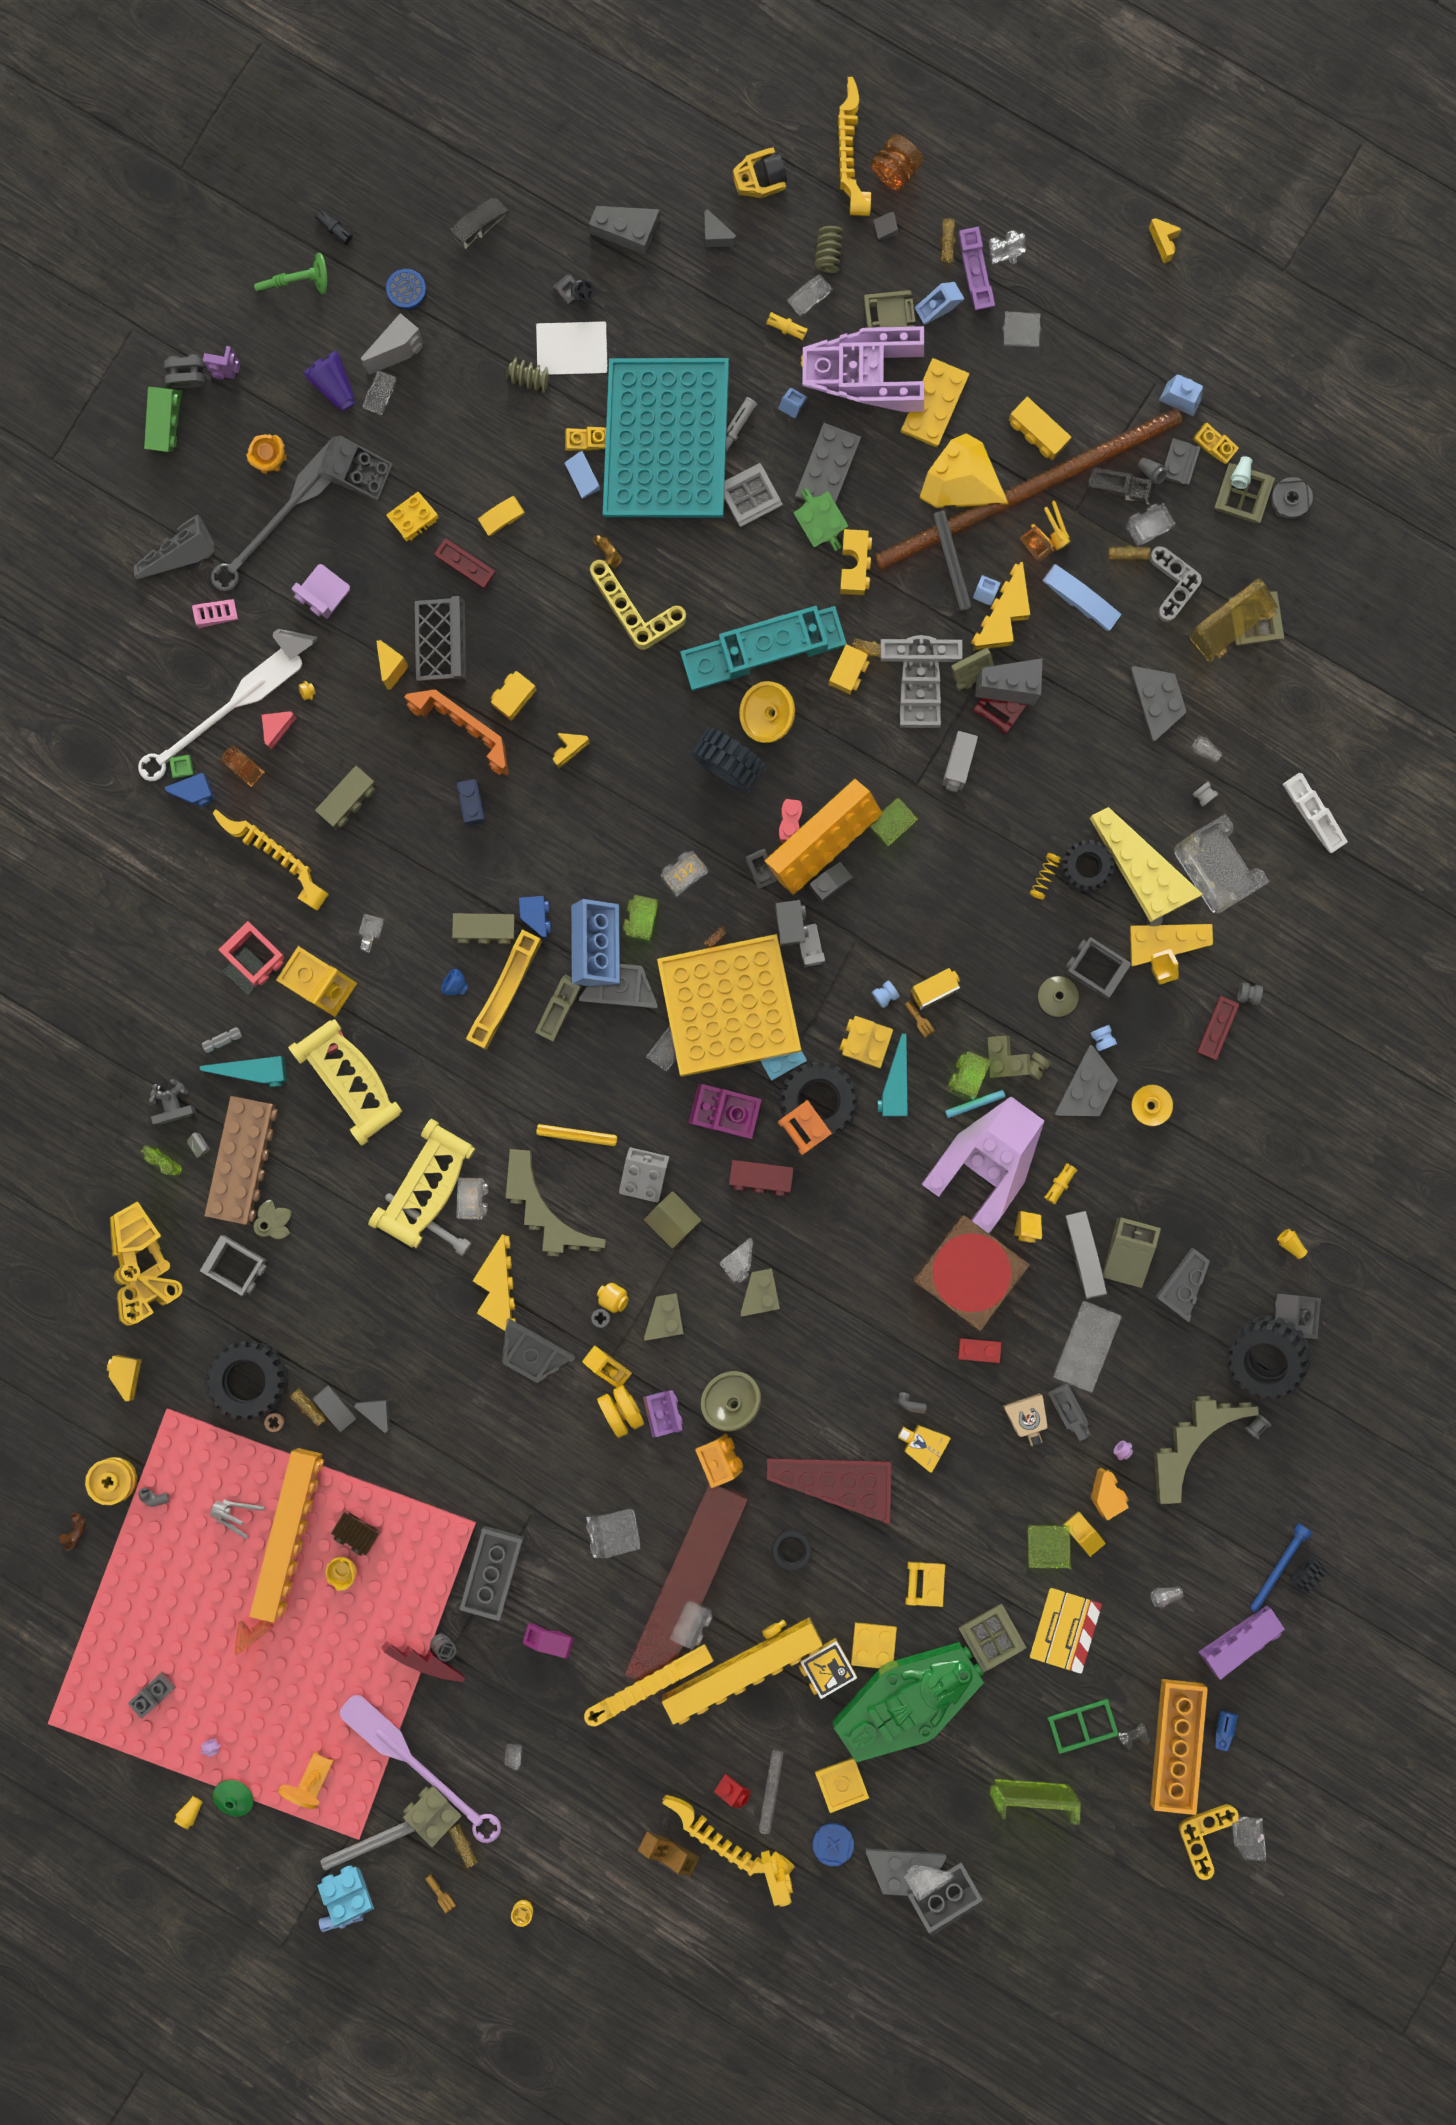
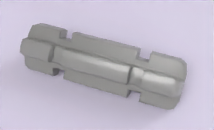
[202,1027,242,1053]

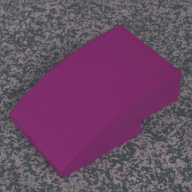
[688,1084,762,1139]

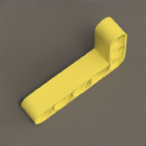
[590,560,686,650]

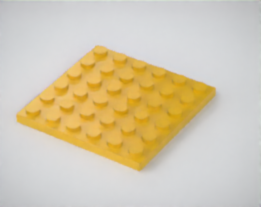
[657,934,801,1077]

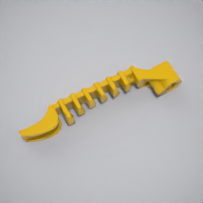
[838,77,871,216]
[213,809,329,911]
[584,1644,713,1726]
[662,1795,795,1876]

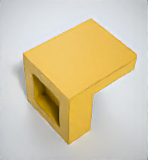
[1151,949,1178,985]

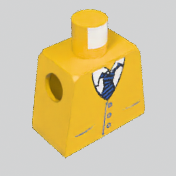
[898,1425,951,1473]

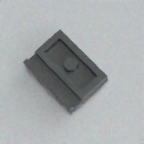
[1164,438,1200,486]

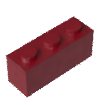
[729,1160,793,1196]

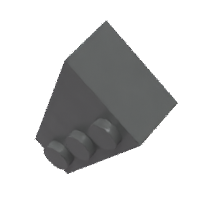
[589,206,660,255]
[975,658,1043,705]

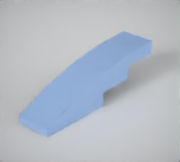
[1042,564,1121,631]

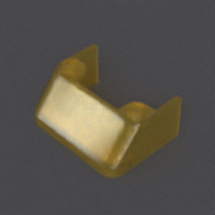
[1190,578,1278,663]

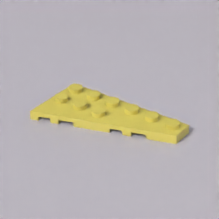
[1089,807,1203,922]

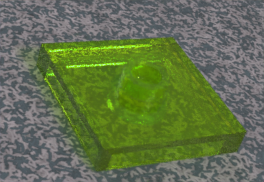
[1028,1525,1071,1568]

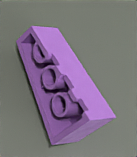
[1199,1606,1285,1680]

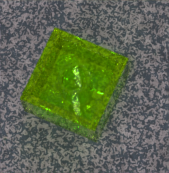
[948,1051,991,1101]

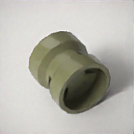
[1030,1052,1051,1081]

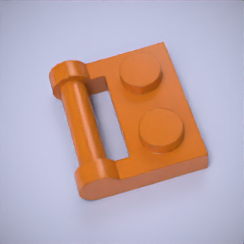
[778,1100,832,1155]

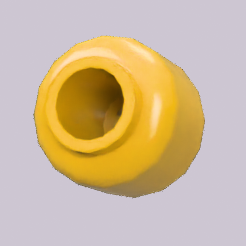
[597,1283,629,1313]

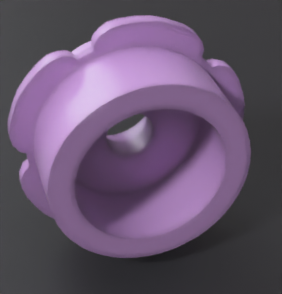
[1114,1440,1133,1460]
[201,1739,221,1757]

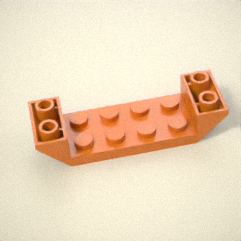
[404,690,509,776]

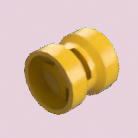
[511,1900,533,1927]

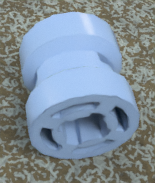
[872,980,900,1008]
[1091,1025,1117,1051]

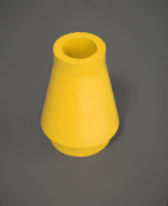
[1277,1229,1307,1259]
[174,1796,203,1830]

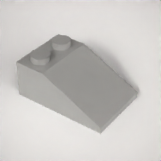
[361,313,423,375]

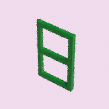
[1047,1699,1119,1754]

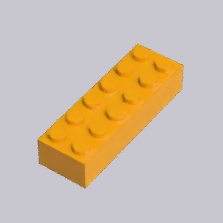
[765,779,883,895]
[1150,1679,1207,1815]

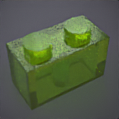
[623,895,659,942]

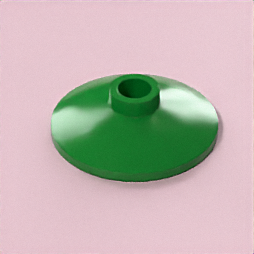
[213,1780,254,1817]

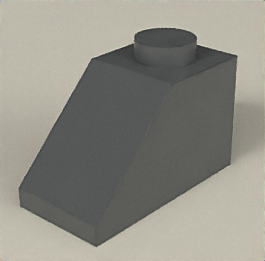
[809,862,853,903]

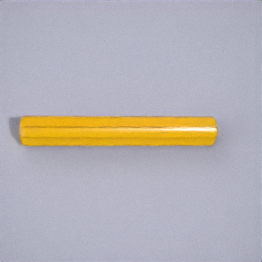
[536,1124,617,1146]

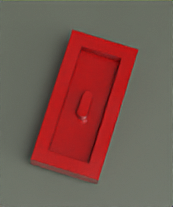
[958,1338,1001,1363]

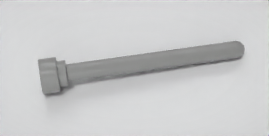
[385,1193,472,1256]

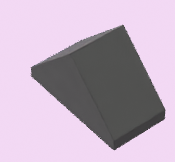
[704,209,736,247]
[745,849,777,889]
[354,1400,391,1433]

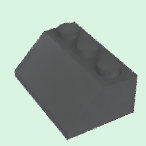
[908,1863,985,1936]

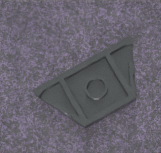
[1130,666,1186,742]
[579,964,658,1009]
[1054,1045,1118,1117]
[502,1318,575,1383]
[866,1848,946,1896]

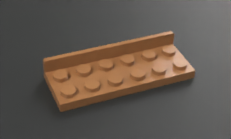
[205,1096,278,1225]

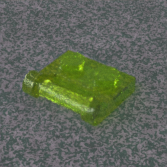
[140,1145,182,1175]

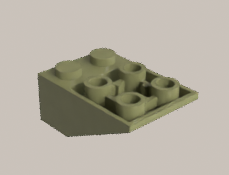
[1102,1217,1161,1288]

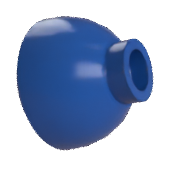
[441,968,468,996]

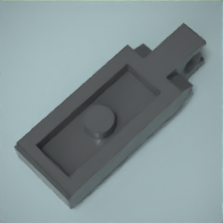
[1048,1383,1091,1441]

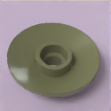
[1038,976,1079,1017]

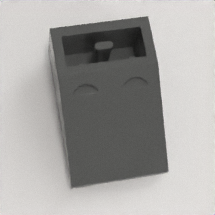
[317,436,392,500]

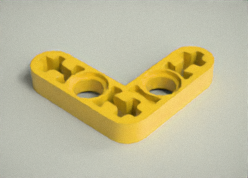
[1179,1804,1239,1880]

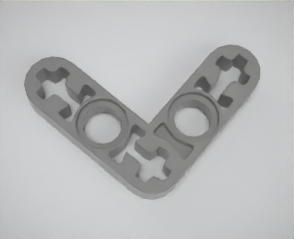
[1150,546,1202,622]

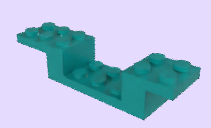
[680,606,846,691]

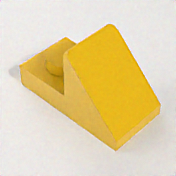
[1149,218,1181,263]
[553,733,590,768]
[1063,1511,1106,1557]

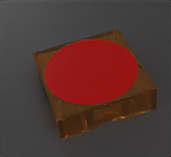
[912,1215,1029,1331]

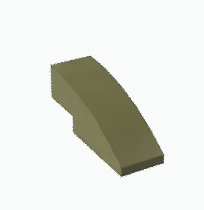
[535,974,583,1041]

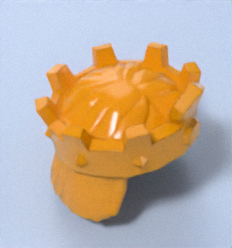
[246,434,287,474]

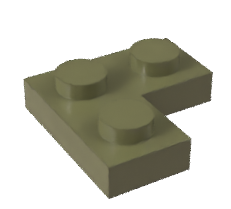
[988,1035,1031,1078]

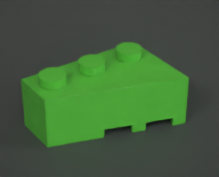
[144,387,182,452]

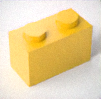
[829,644,869,695]
[491,671,536,721]

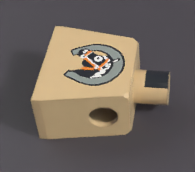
[1003,1394,1047,1446]

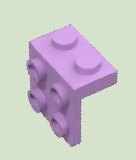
[291,564,350,619]

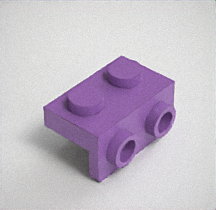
[203,346,240,379]
[643,1390,683,1438]

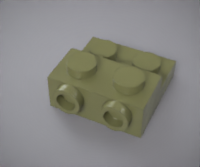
[402,1786,462,1847]

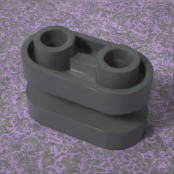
[164,354,205,389]

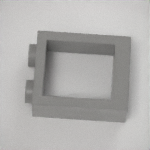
[942,731,978,792]
[200,1235,267,1296]

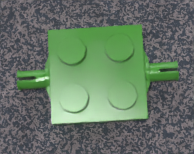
[793,487,848,551]

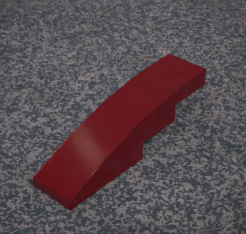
[381,1641,465,1682]

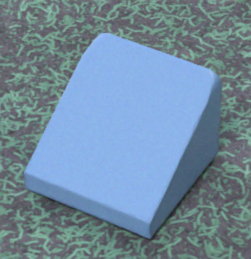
[973,575,1000,605]

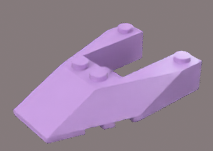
[802,326,924,412]
[922,1097,1044,1233]

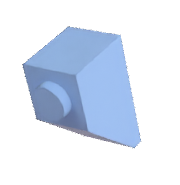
[914,282,964,324]

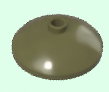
[701,1371,761,1431]

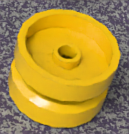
[597,1385,644,1439]
[85,1457,137,1505]

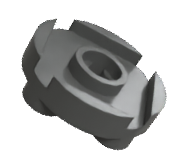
[1271,477,1313,519]

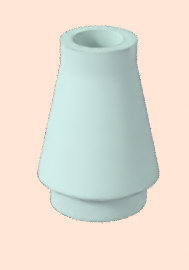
[1231,457,1252,489]

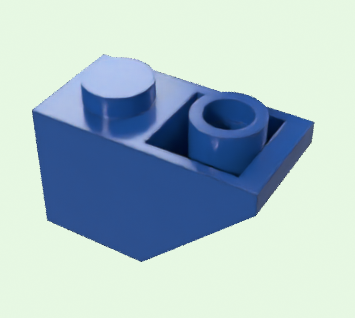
[519,896,551,939]

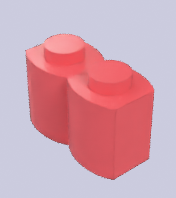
[779,799,802,843]

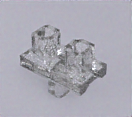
[989,230,1026,264]

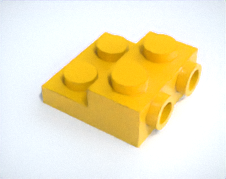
[839,1016,893,1068]
[761,1850,793,1906]

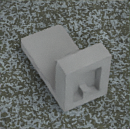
[800,924,825,968]

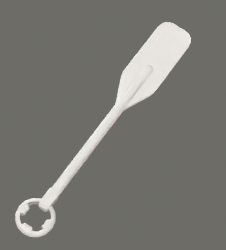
[138,649,302,781]

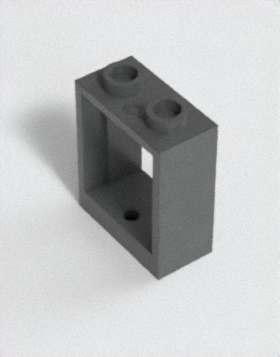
[1066,937,1132,999]

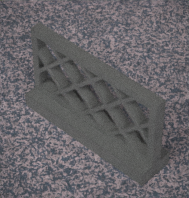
[415,596,466,682]

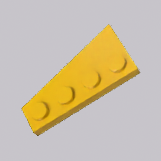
[1130,924,1213,967]

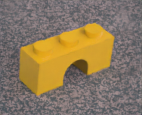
[840,529,872,595]

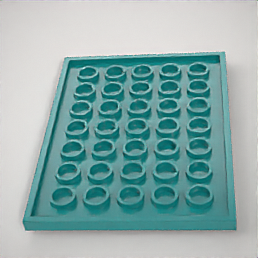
[603,358,729,518]

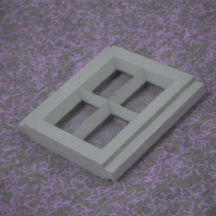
[724,463,783,527]

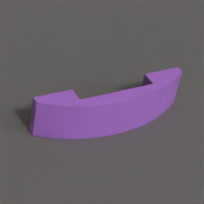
[959,227,995,311]

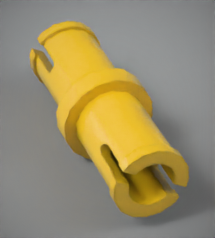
[766,312,808,341]
[1044,1163,1077,1205]

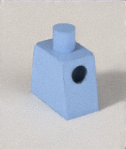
[1159,375,1203,416]

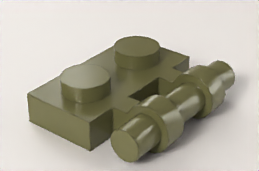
[951,648,994,691]

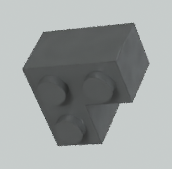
[775,900,809,946]

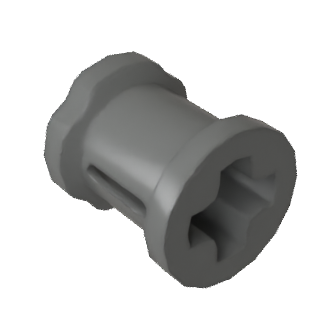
[591,1308,611,1328]
[1244,1413,1272,1441]

